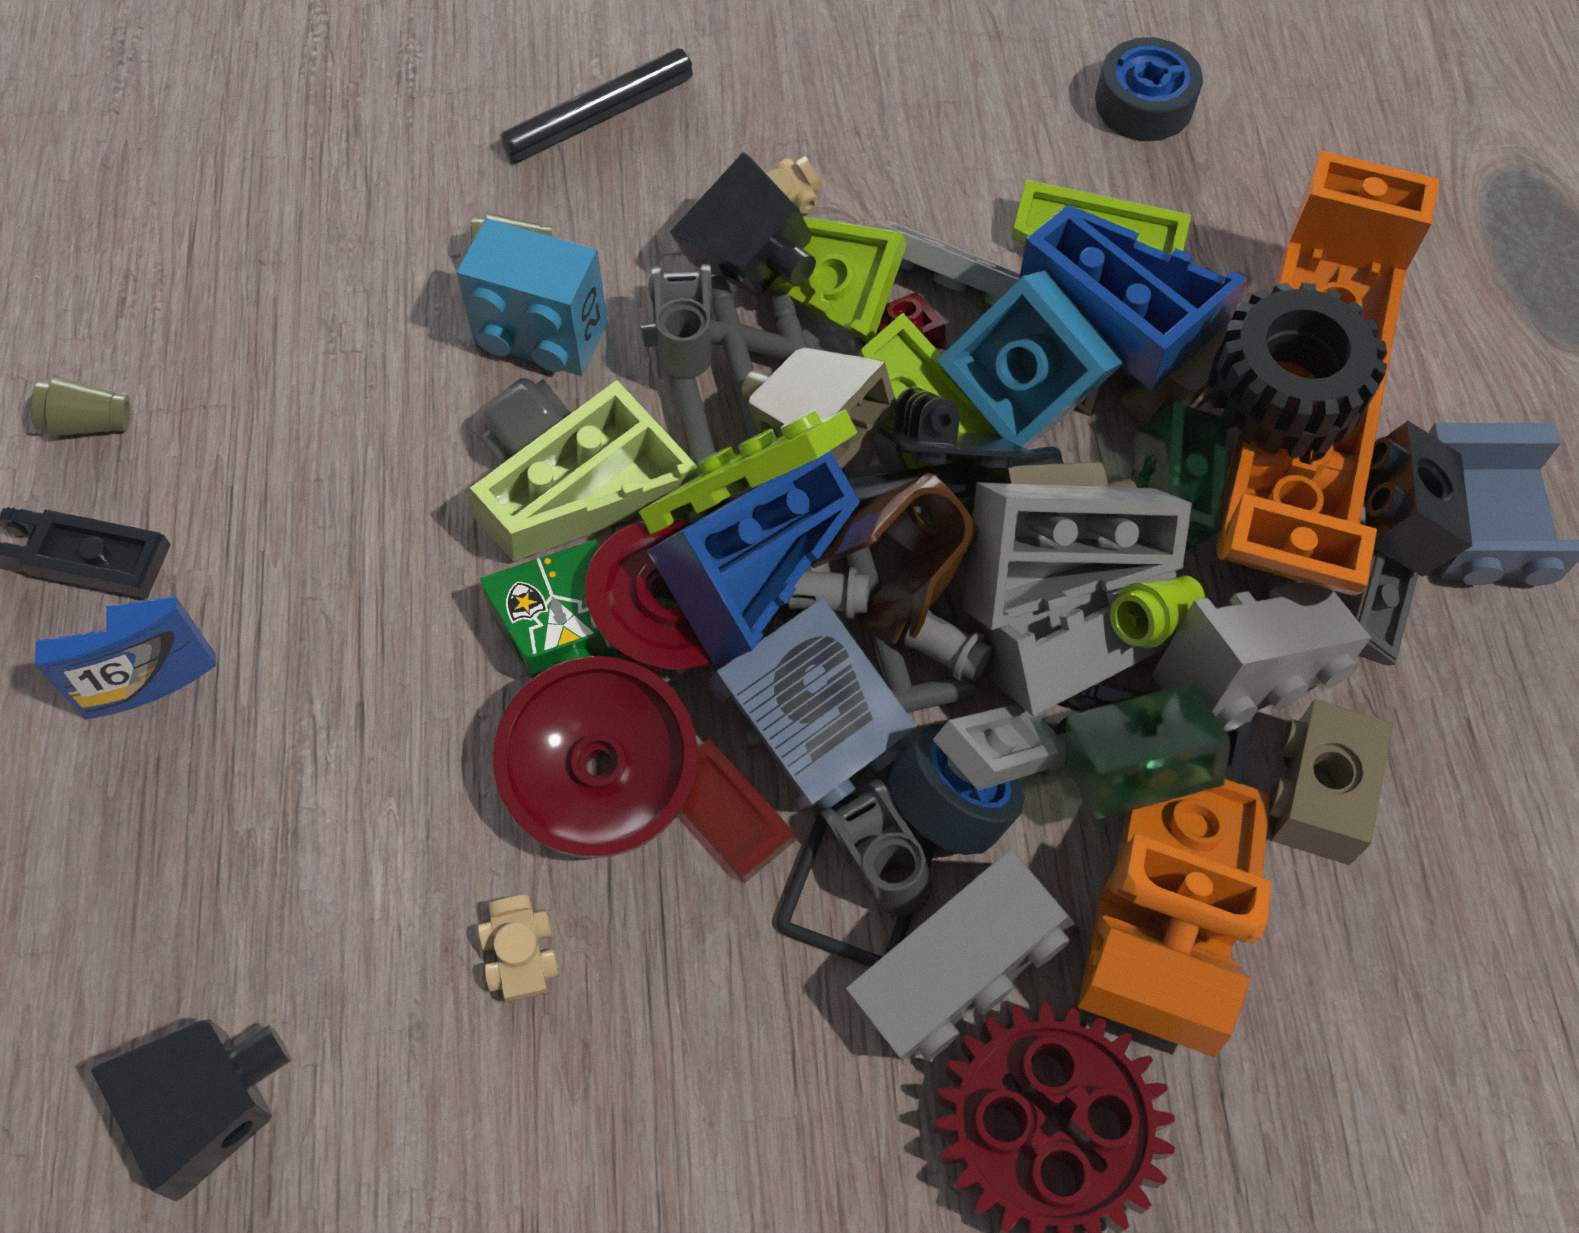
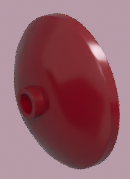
[493,656,698,858]

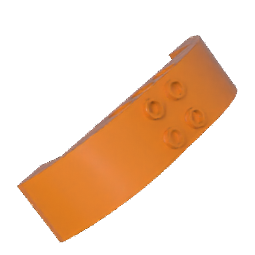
[1216,150,1440,596]

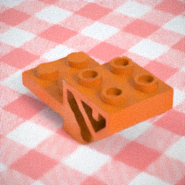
[1077,749,1271,1057]

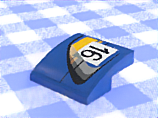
[35,596,216,719]

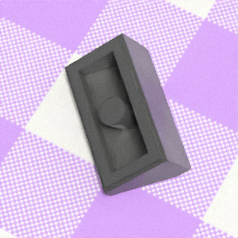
[1333,548,1418,666]

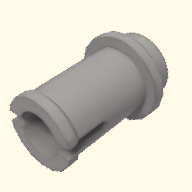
[789,567,870,619]
[904,610,993,681]

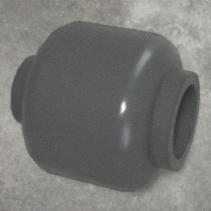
[481,378,571,463]

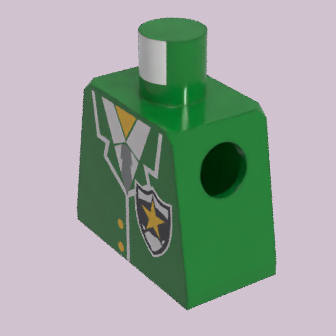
[480,539,618,680]

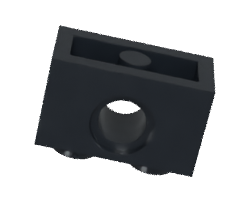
[1364,421,1472,577]

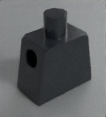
[670,151,816,295]
[91,1019,292,1202]

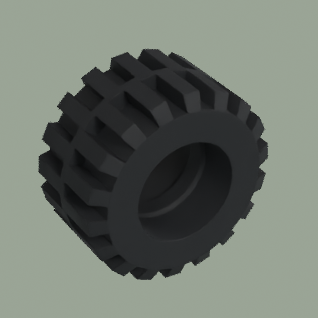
[1208,283,1387,457]

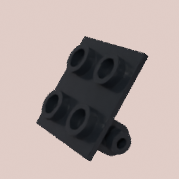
[878,387,1035,468]

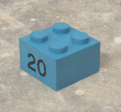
[456,218,608,376]
[937,270,1125,448]

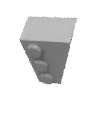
[963,482,1192,630]
[973,571,1177,716]
[1151,582,1372,737]
[846,849,1079,1061]

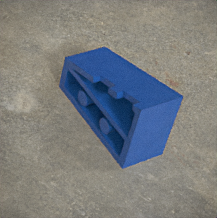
[1019,205,1248,391]
[647,450,860,665]

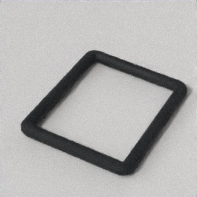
[776,794,937,967]

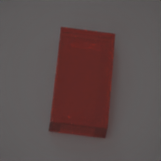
[681,739,796,883]

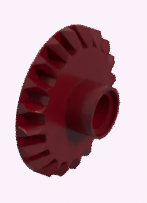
[584,520,712,675]

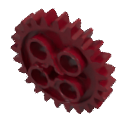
[933,1001,1175,1233]

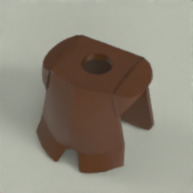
[810,473,979,644]

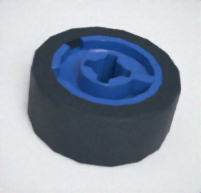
[1095,37,1203,141]
[888,724,1025,855]

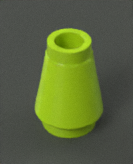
[1110,576,1205,648]

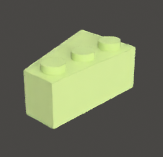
[470,380,699,562]

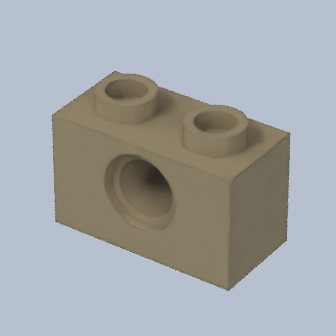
[1268,699,1394,865]

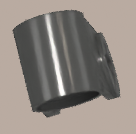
[651,264,713,379]
[819,778,931,916]

